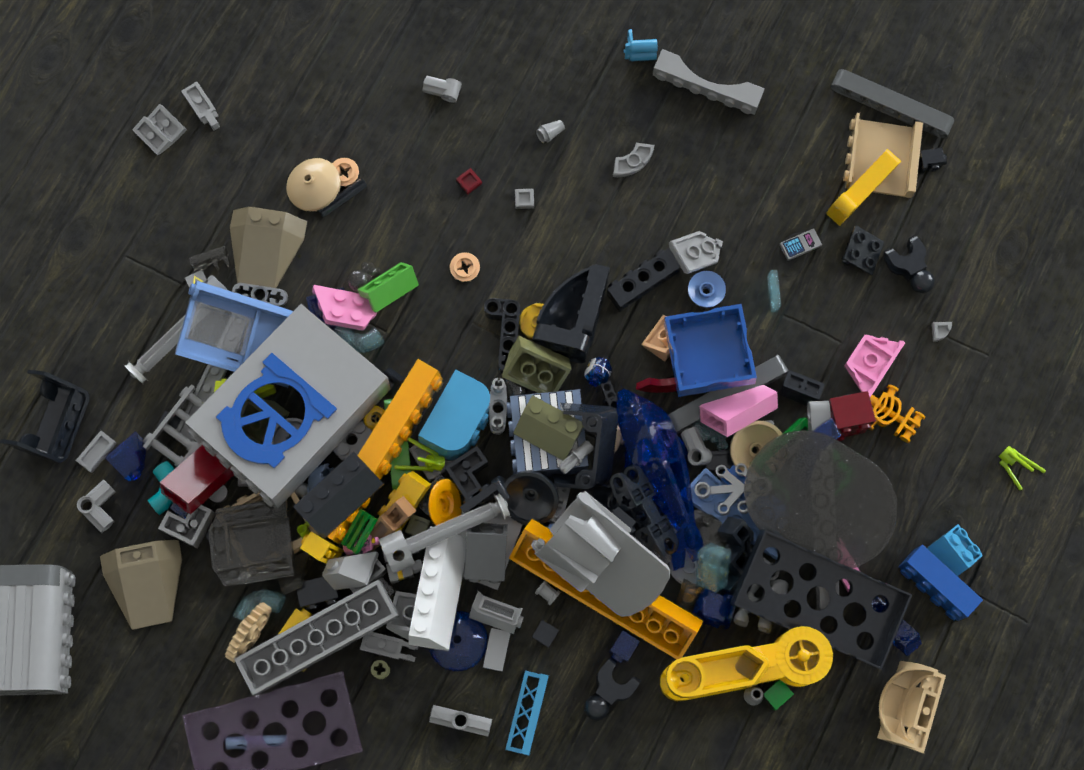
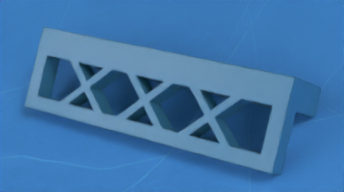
[505,671,549,756]

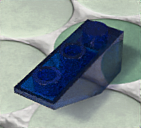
[863,596,922,657]

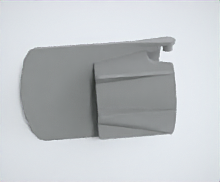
[531,491,670,617]

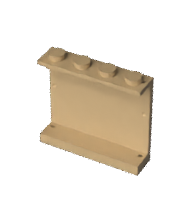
[843,113,923,198]

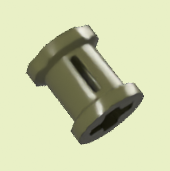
[371,660,390,679]

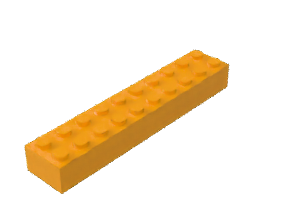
[312,359,443,545]
[509,519,703,659]

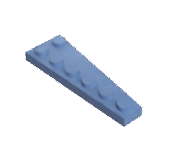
[680,468,784,560]

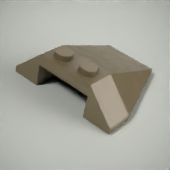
[230,207,307,288]

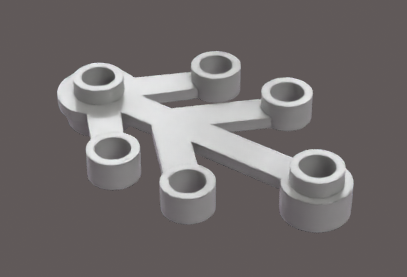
[694,463,772,516]

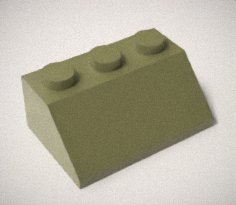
[502,336,571,393]
[513,395,584,461]

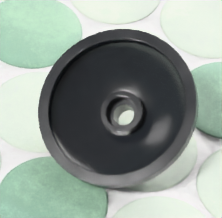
[504,471,559,525]

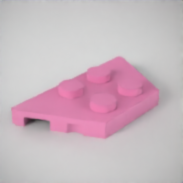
[312,285,377,331]
[844,335,905,397]

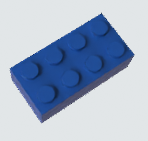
[898,544,983,621]

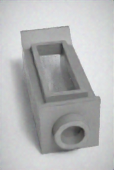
[469,591,524,634]

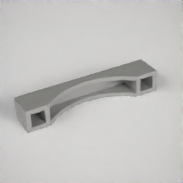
[653,49,765,115]

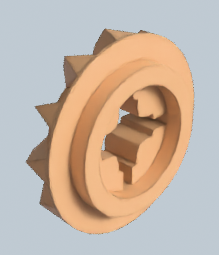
[332,158,359,187]
[450,253,480,282]

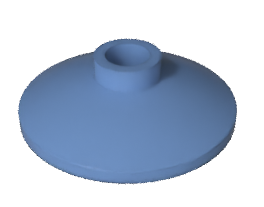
[688,271,726,308]

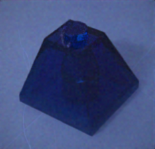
[105,431,146,482]

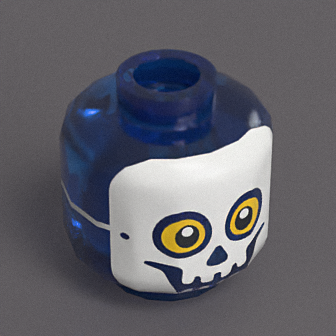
[584,357,612,386]

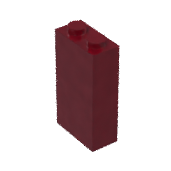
[160,445,234,515]

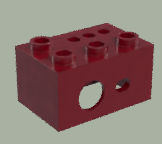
[828,391,876,442]

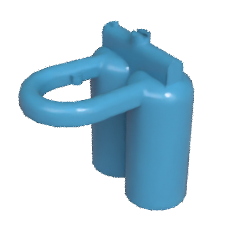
[624,29,658,61]

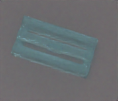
[767,270,781,312]

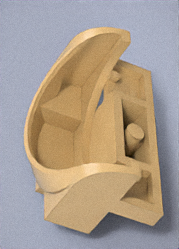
[877,661,946,753]

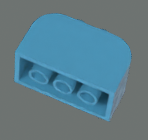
[418,370,490,461]

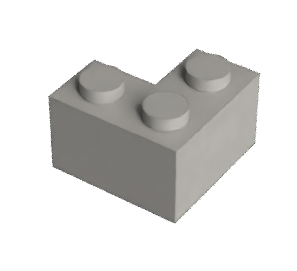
[158,505,216,549]

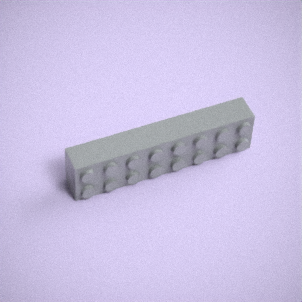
[234,580,400,695]

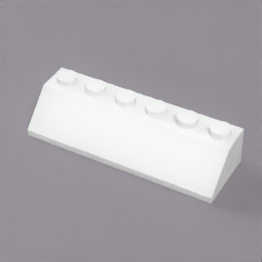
[409,526,466,651]

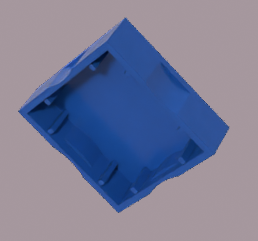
[664,304,757,397]

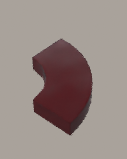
[636,377,677,393]

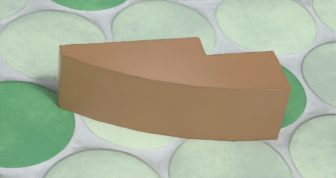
[359,496,416,552]

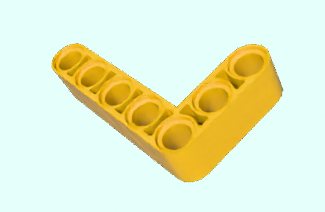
[826,149,901,226]

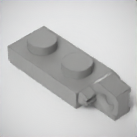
[181,82,220,131]

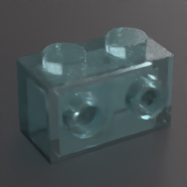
[696,543,731,593]

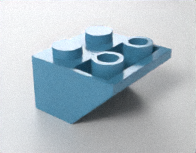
[927,524,983,576]

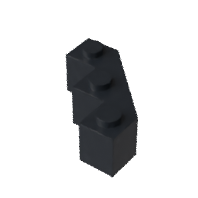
[715,517,754,601]

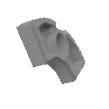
[613,143,654,177]

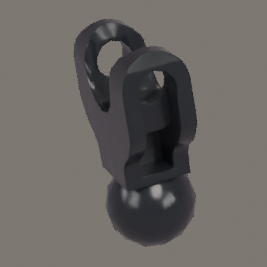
[883,236,935,294]
[584,658,641,721]

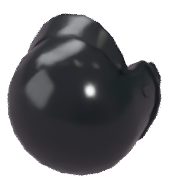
[593,484,626,513]

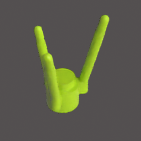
[394,438,445,472]
[999,446,1046,490]

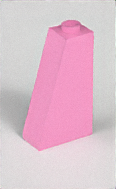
[699,385,778,437]

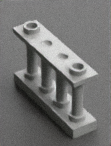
[143,384,205,467]

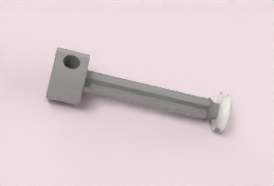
[124,275,227,383]
[378,493,511,574]

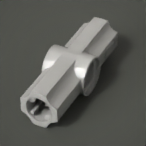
[429,705,492,737]

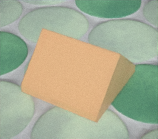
[641,315,670,362]

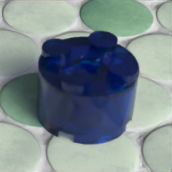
[692,588,736,629]

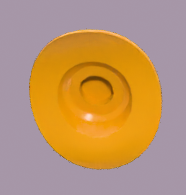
[429,479,462,526]

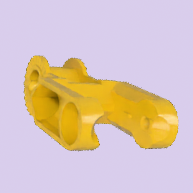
[660,626,833,701]

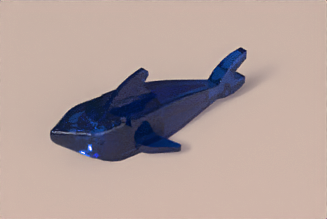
[616,389,704,571]

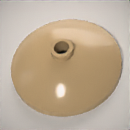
[286,158,341,211]
[730,421,787,477]

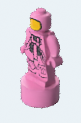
[343,535,380,556]

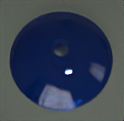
[429,611,488,671]

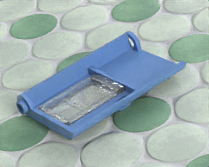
[175,281,293,388]

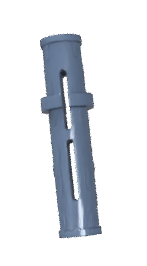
[226,734,288,751]

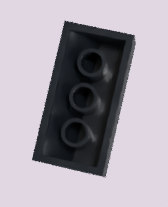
[293,451,384,539]

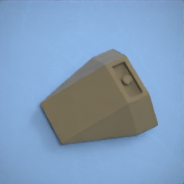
[100,540,182,630]

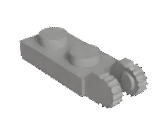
[360,632,418,662]

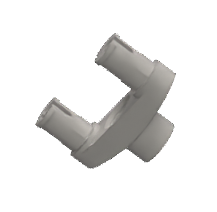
[489,378,507,435]

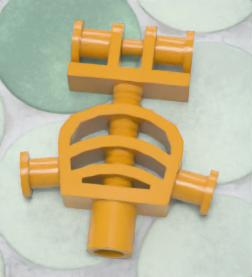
[870,385,925,443]

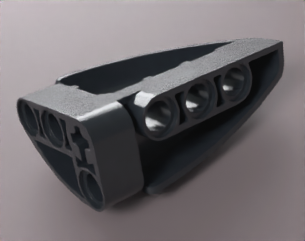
[532,265,610,364]

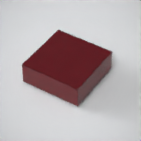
[456,168,482,194]

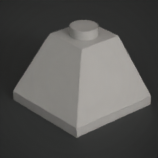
[322,552,379,590]
[386,591,417,640]

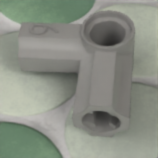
[77,479,115,533]

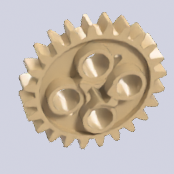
[225,602,272,663]

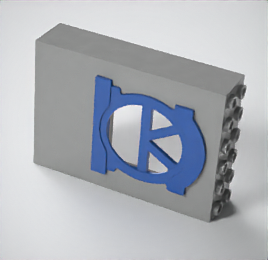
[185,304,391,509]

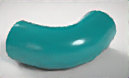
[148,461,174,515]

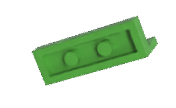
[357,262,418,312]

